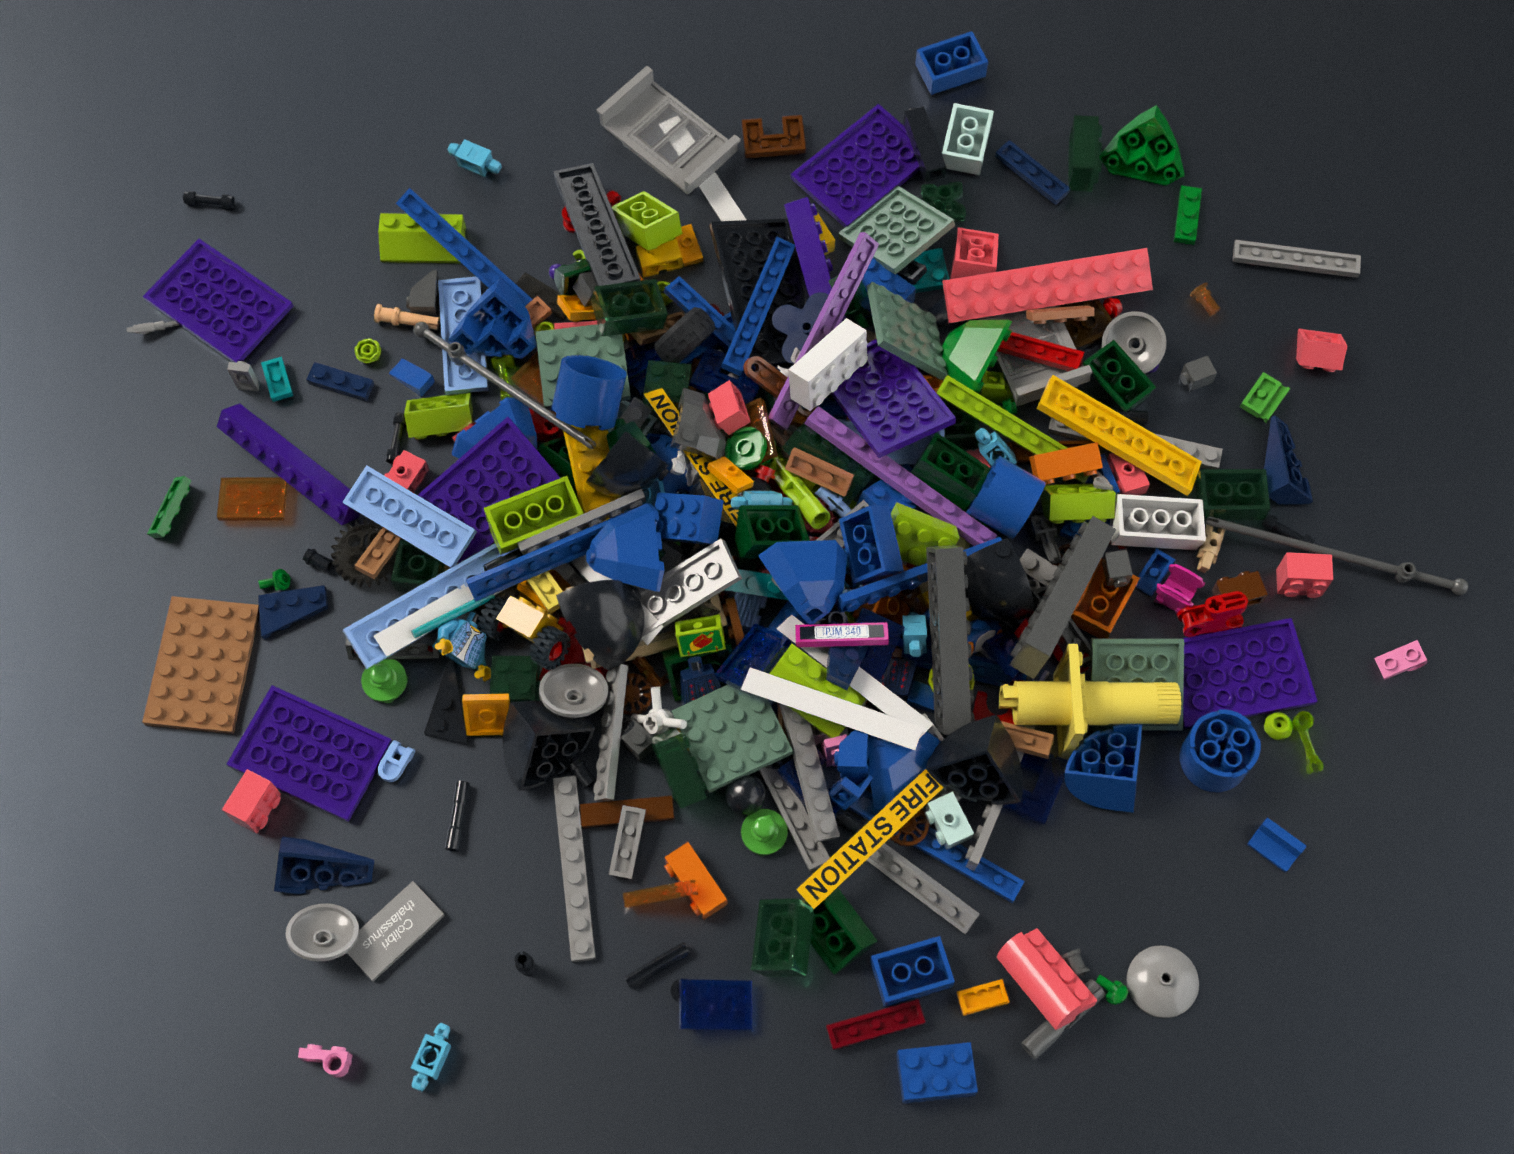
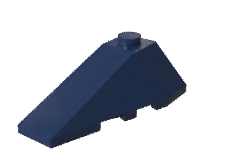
[1263,415,1313,504]
[274,837,375,894]

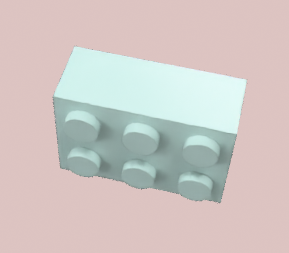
[942,103,994,175]

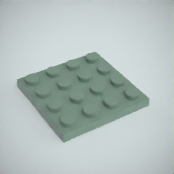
[838,186,955,275]
[867,282,948,380]
[536,321,631,410]
[1090,638,1184,730]
[672,676,794,793]

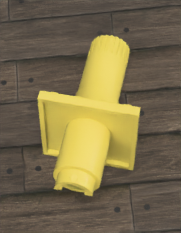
[999,644,1181,761]

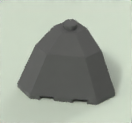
[670,388,729,461]

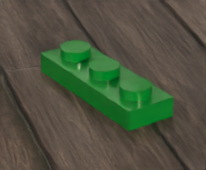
[1174,185,1202,245]
[147,476,191,538]

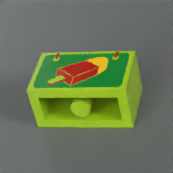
[675,614,726,657]

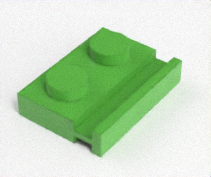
[1240,372,1290,423]

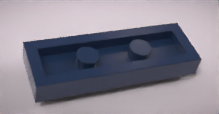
[306,362,375,401]

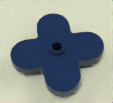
[772,292,829,366]

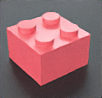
[1276,553,1333,598]
[222,769,281,834]

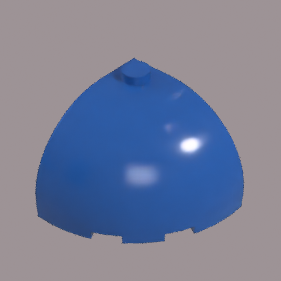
[1065,724,1143,813]

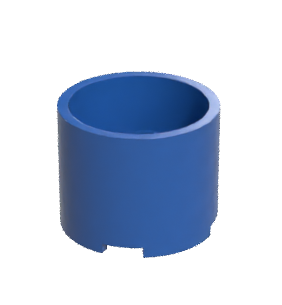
[551,355,627,430]
[966,456,1046,539]
[1179,709,1261,792]

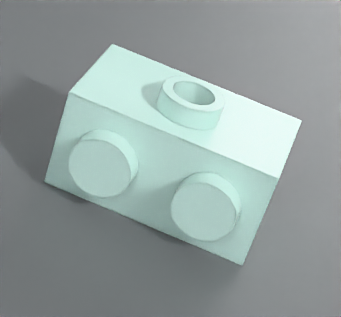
[925,792,974,850]

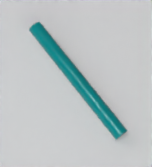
[411,594,495,638]

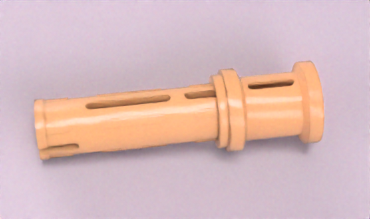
[374,304,440,330]

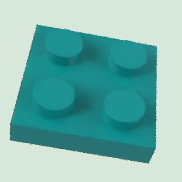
[911,248,949,293]

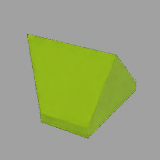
[980,371,1015,403]

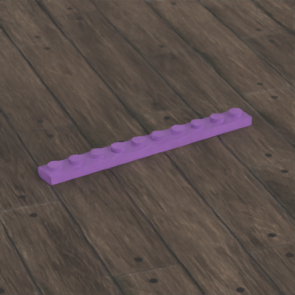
[767,232,879,430]
[804,406,997,546]

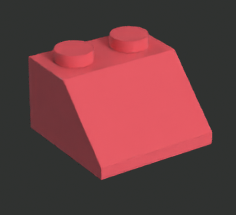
[1296,329,1347,372]

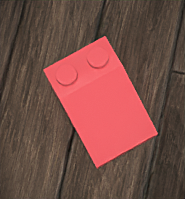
[951,227,999,279]

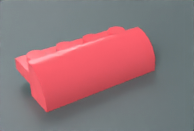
[996,928,1097,1030]

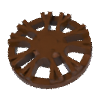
[623,673,652,716]
[890,808,929,847]

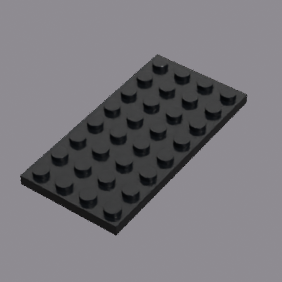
[709,218,810,369]

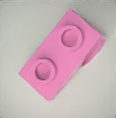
[1374,640,1428,680]
[821,734,847,767]
[298,1045,352,1078]

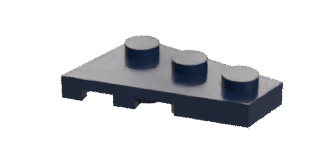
[258,585,328,639]
[826,620,870,690]

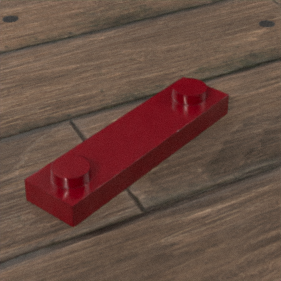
[826,999,926,1050]

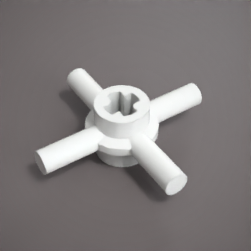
[631,687,687,756]

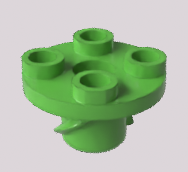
[361,659,408,703]
[741,809,788,856]

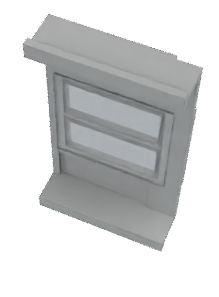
[596,66,741,195]
[978,306,1092,406]

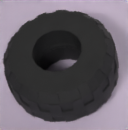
[654,307,715,367]

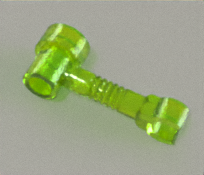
[491,355,516,401]
[1292,711,1324,774]

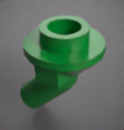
[991,398,1017,415]
[258,569,291,591]
[1095,974,1128,1005]

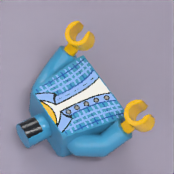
[432,612,493,682]

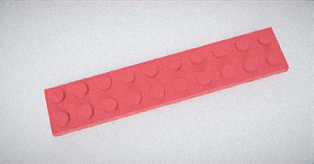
[943,248,1153,323]

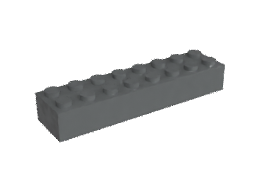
[1010,516,1116,679]
[926,545,975,735]

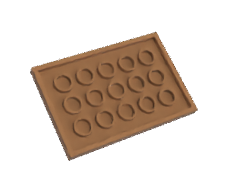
[142,596,260,734]

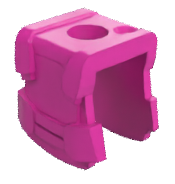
[1154,564,1205,614]

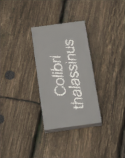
[347,881,445,982]

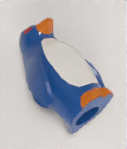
[966,619,1005,655]

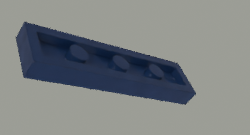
[995,140,1070,205]

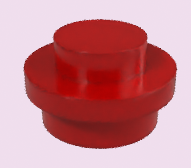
[1103,297,1122,318]
[754,464,776,482]

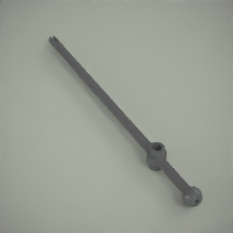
[414,322,596,449]
[1206,517,1468,596]

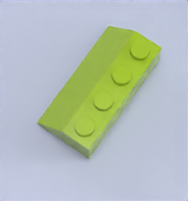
[378,213,466,263]
[484,476,584,555]
[769,644,866,738]

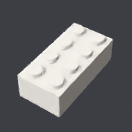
[788,318,868,411]
[1110,494,1206,550]

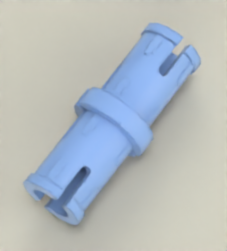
[815,486,852,518]

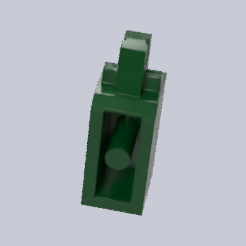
[828,275,874,329]

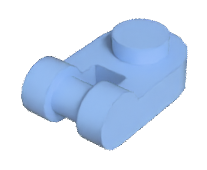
[378,740,415,782]

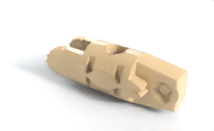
[1197,524,1225,573]

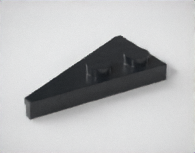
[424,660,468,745]

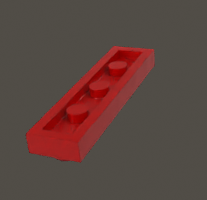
[997,332,1085,371]

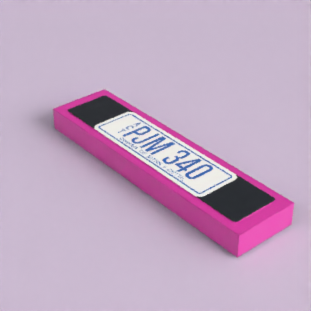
[795,622,889,647]

